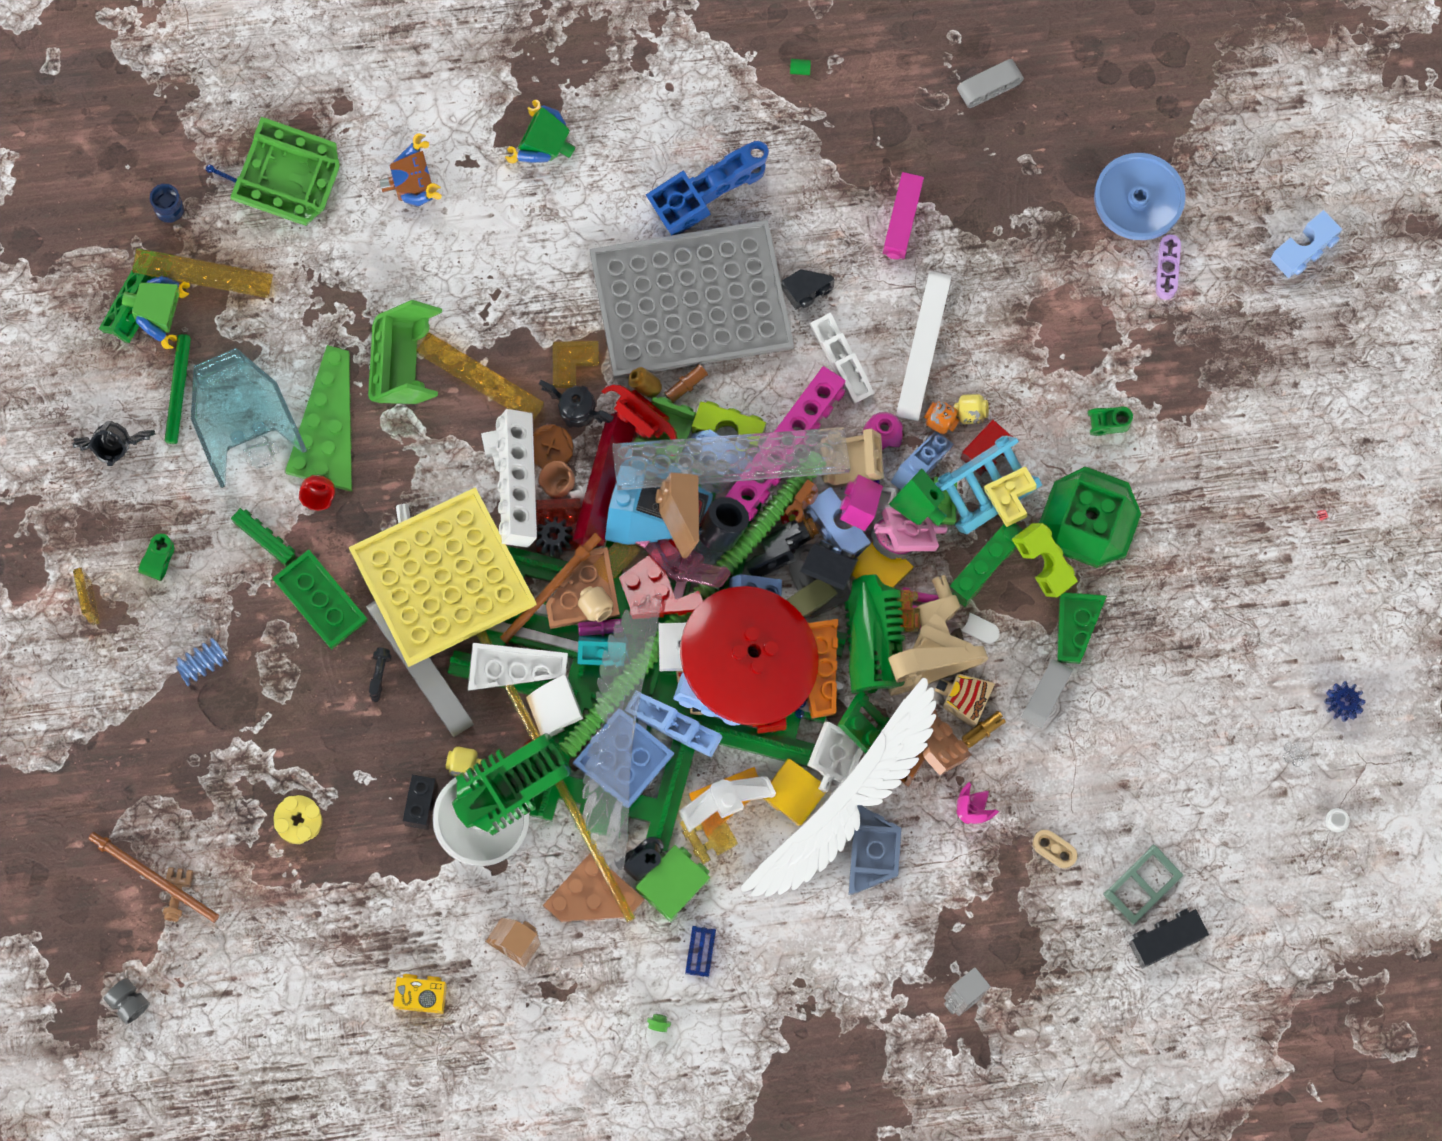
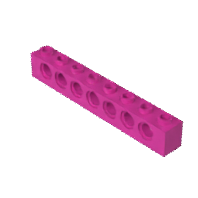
[725,366,846,521]

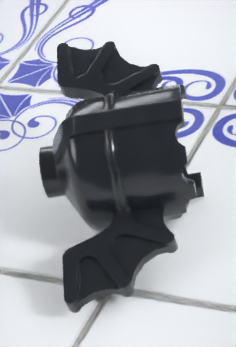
[539,380,614,428]
[72,421,156,466]

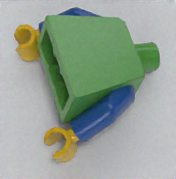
[122,276,190,349]

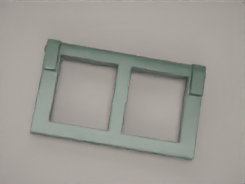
[1103,844,1183,925]

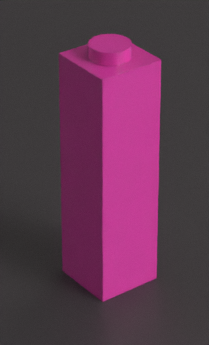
[883,172,924,260]

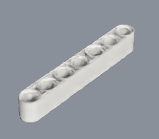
[896,270,952,421]

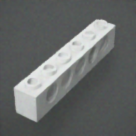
[496,409,537,548]

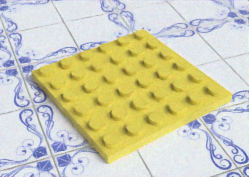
[349,487,537,667]

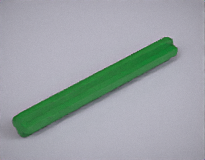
[164,334,191,444]

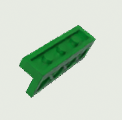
[99,252,173,343]

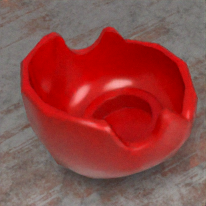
[299,475,335,511]

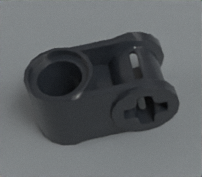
[619,837,664,881]

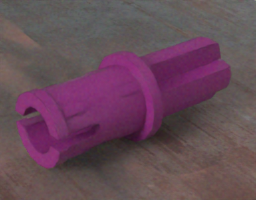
[578,618,625,636]

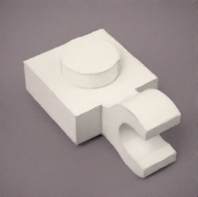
[481,430,499,471]

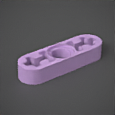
[1156,234,1181,300]

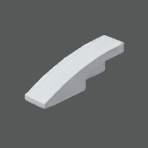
[809,313,875,404]

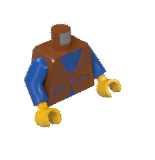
[379,133,442,206]

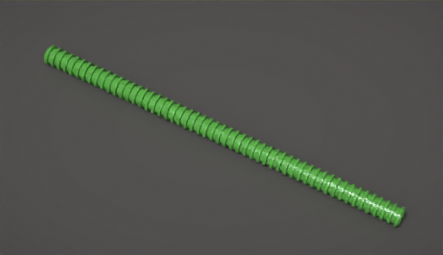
[559,452,826,758]

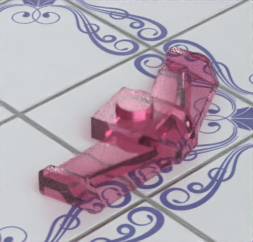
[645,539,730,588]

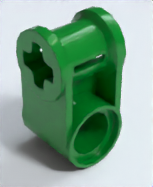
[1087,406,1133,436]
[138,533,175,581]

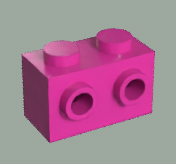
[840,474,883,531]

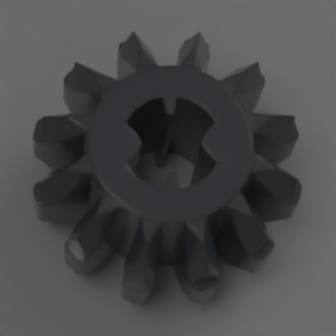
[535,516,574,557]

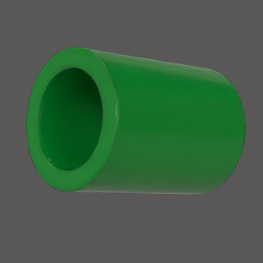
[790,58,811,76]

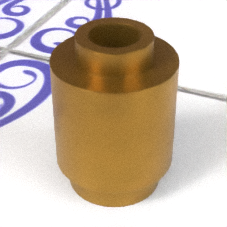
[629,367,662,398]

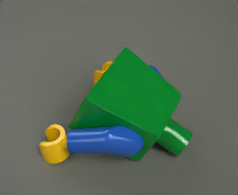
[505,100,576,164]

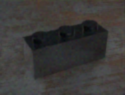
[1129,908,1209,969]

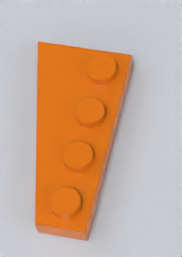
[807,619,838,719]

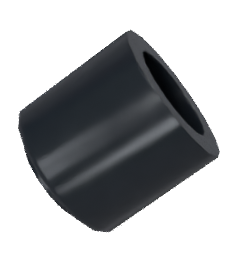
[699,497,749,552]

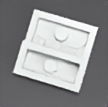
[526,674,583,737]

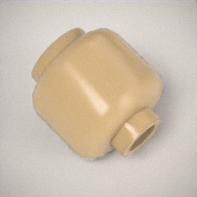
[578,586,613,622]

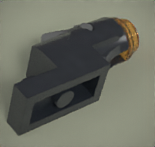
[745,517,819,577]

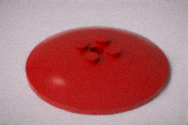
[680,586,819,725]

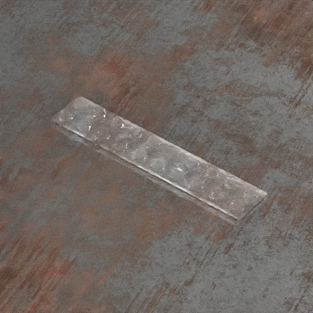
[612,427,850,490]

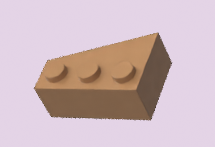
[485,918,541,968]

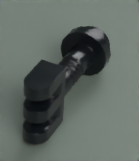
[369,647,392,702]

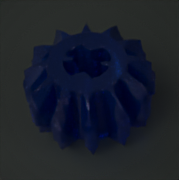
[1324,681,1366,722]

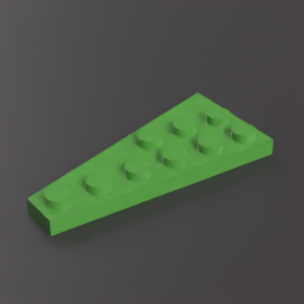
[285,345,352,492]

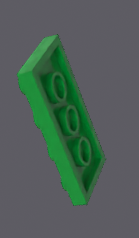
[272,549,368,650]

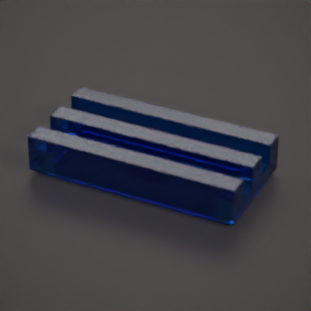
[685,926,716,978]

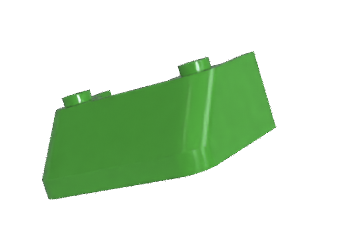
[368,300,442,404]

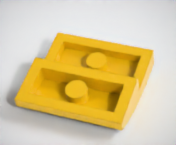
[852,542,914,588]
[763,759,826,826]

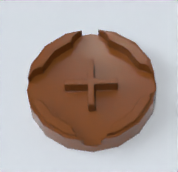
[533,424,574,469]

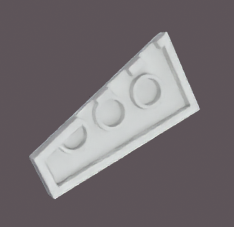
[468,643,568,691]

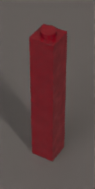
[572,412,636,550]

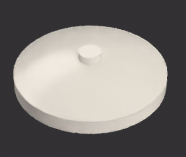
[433,770,529,866]

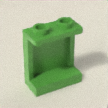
[633,397,696,468]
[636,845,710,922]

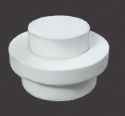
[1325,808,1350,832]

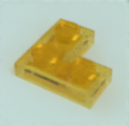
[553,341,599,388]

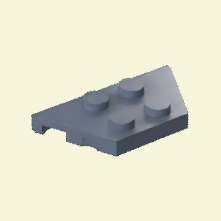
[848,805,902,895]

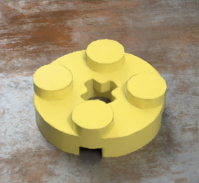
[274,795,323,844]

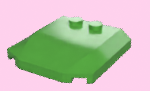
[231,117,340,226]

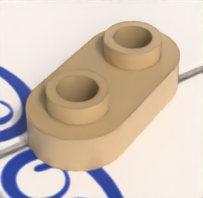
[1033,830,1077,869]

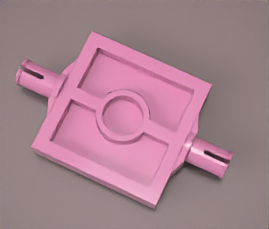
[874,508,947,551]

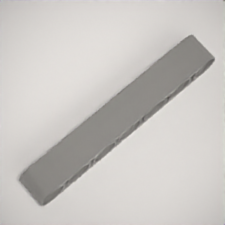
[366,601,474,737]

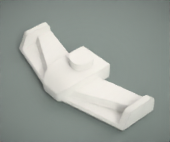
[679,776,776,832]

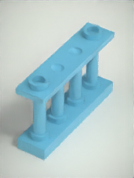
[935,436,1042,535]

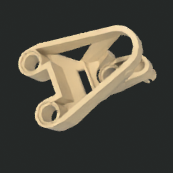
[888,575,988,696]

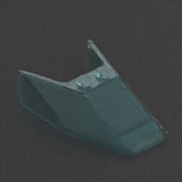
[191,348,307,488]

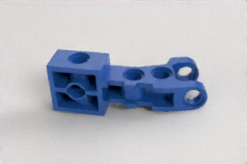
[645,141,769,236]

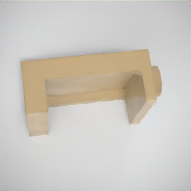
[819,428,884,488]

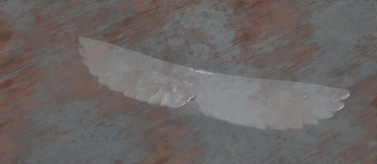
[583,593,662,870]

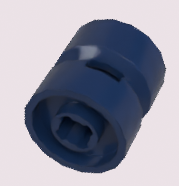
[149,183,184,223]

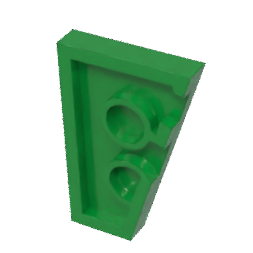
[1057,592,1107,664]

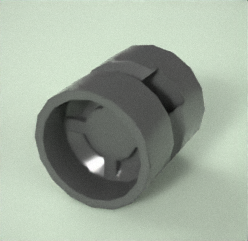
[103,978,150,1025]

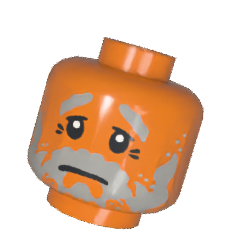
[924,401,959,434]

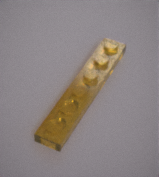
[132,248,273,298]
[416,333,544,421]

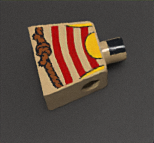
[935,674,995,728]

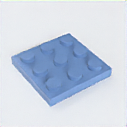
[573,708,674,809]

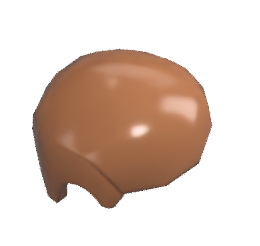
[538,461,575,498]

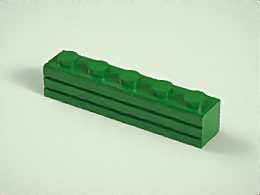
[231,508,296,567]

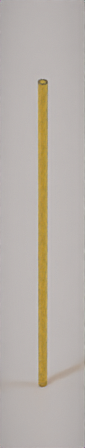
[477,631,636,923]

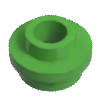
[647,1014,671,1032]

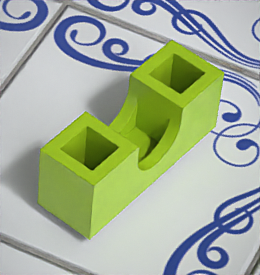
[692,401,766,454]
[1012,523,1078,597]

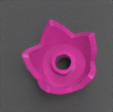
[862,412,903,450]
[956,782,999,824]

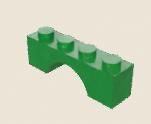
[949,523,1023,607]

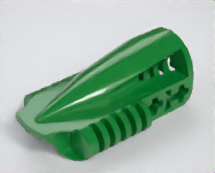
[844,574,906,695]
[452,733,572,836]

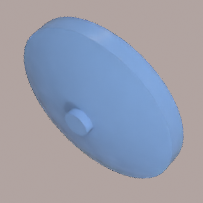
[1094,153,1186,240]

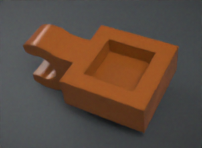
[785,479,818,523]

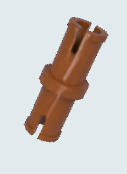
[664,364,708,404]

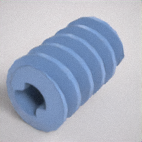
[176,638,229,686]

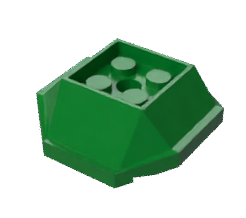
[1039,466,1142,568]

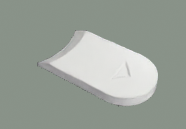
[961,612,999,644]

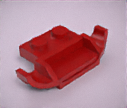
[601,384,678,450]

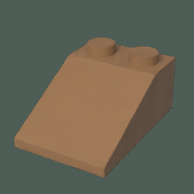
[656,473,699,558]

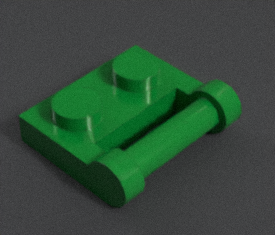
[838,692,890,754]

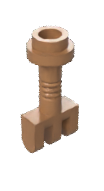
[163,867,193,922]

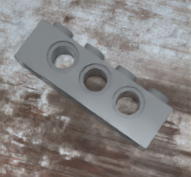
[944,968,991,1016]

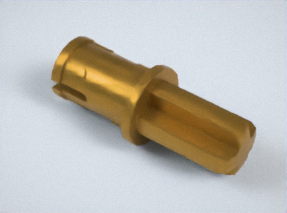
[962,711,1006,748]

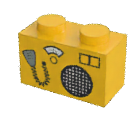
[393,974,447,1014]

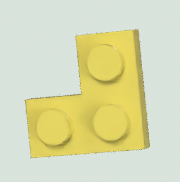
[984,466,1037,527]

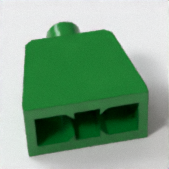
[889,468,947,526]

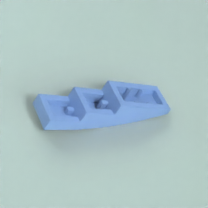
[624,691,722,757]

